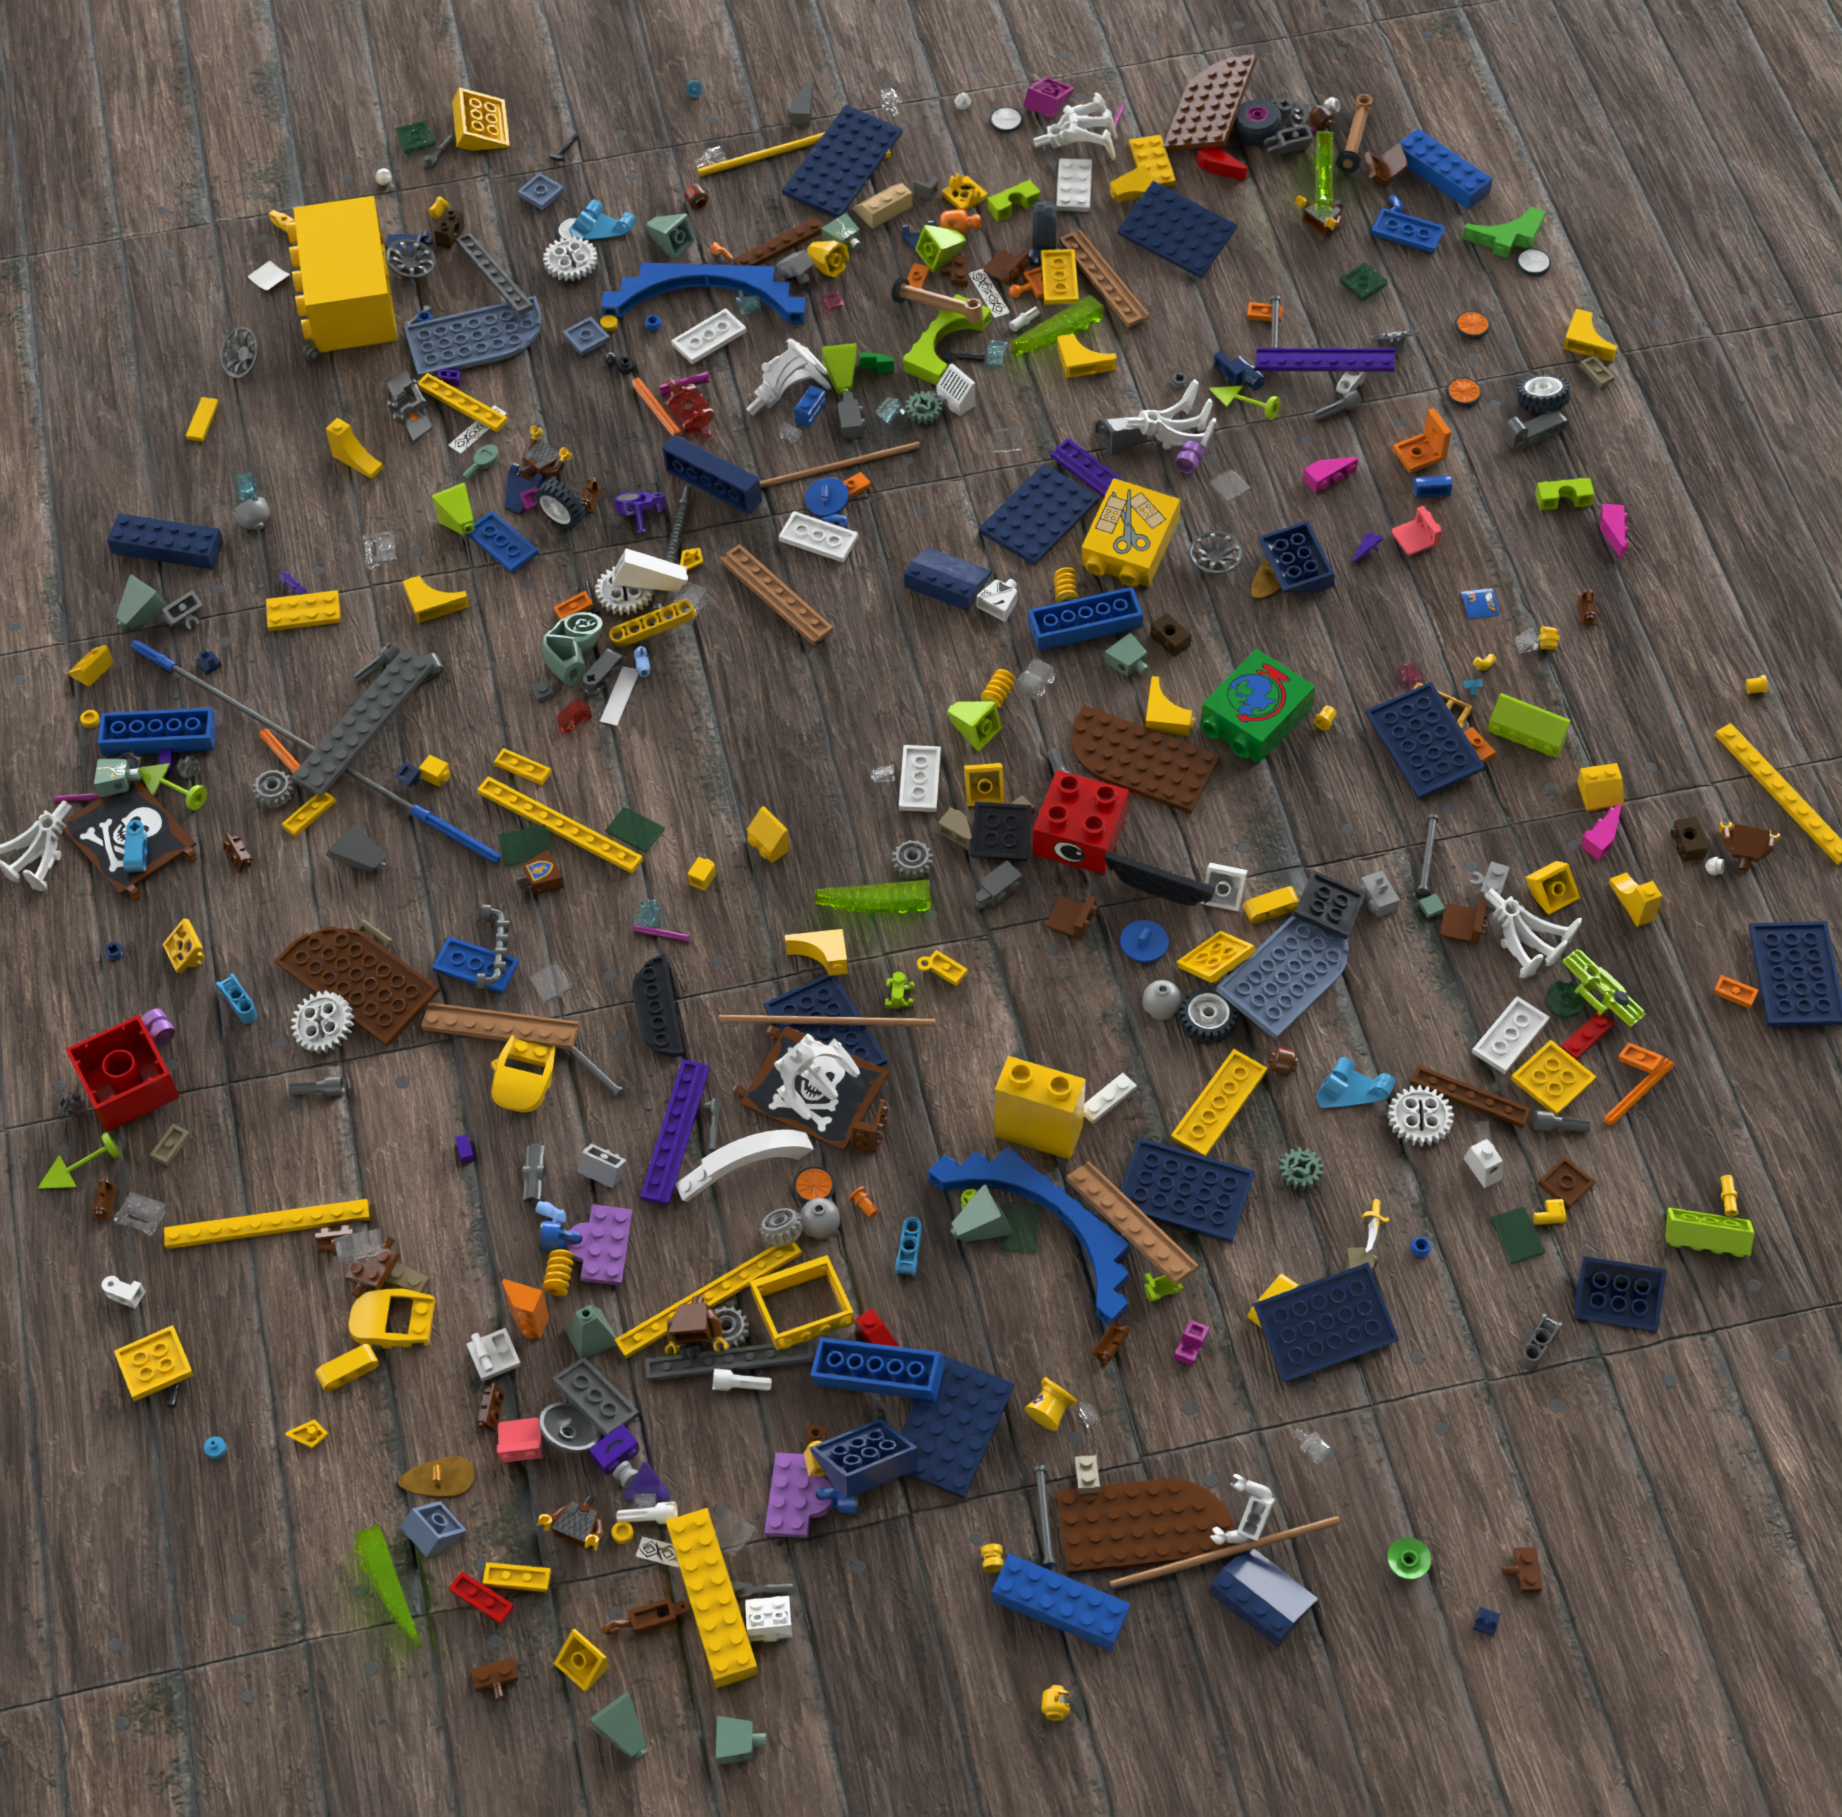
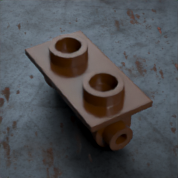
[580,477,603,513]
[1577,588,1598,625]
[223,833,252,873]
[91,1177,118,1220]
[1092,1321,1129,1367]
[477,1383,505,1431]

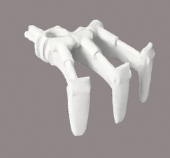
[1033,93,1117,160]
[746,339,831,416]
[1125,380,1216,452]
[0,801,72,891]
[1484,888,1582,978]
[774,1034,860,1120]

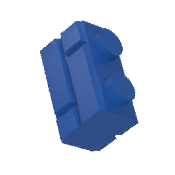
[794,386,826,428]

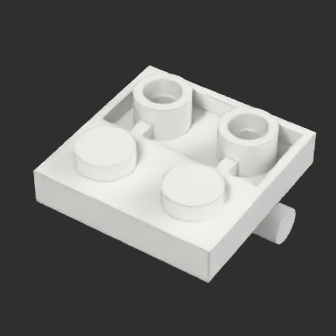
[467,1328,521,1382]
[746,1596,792,1642]

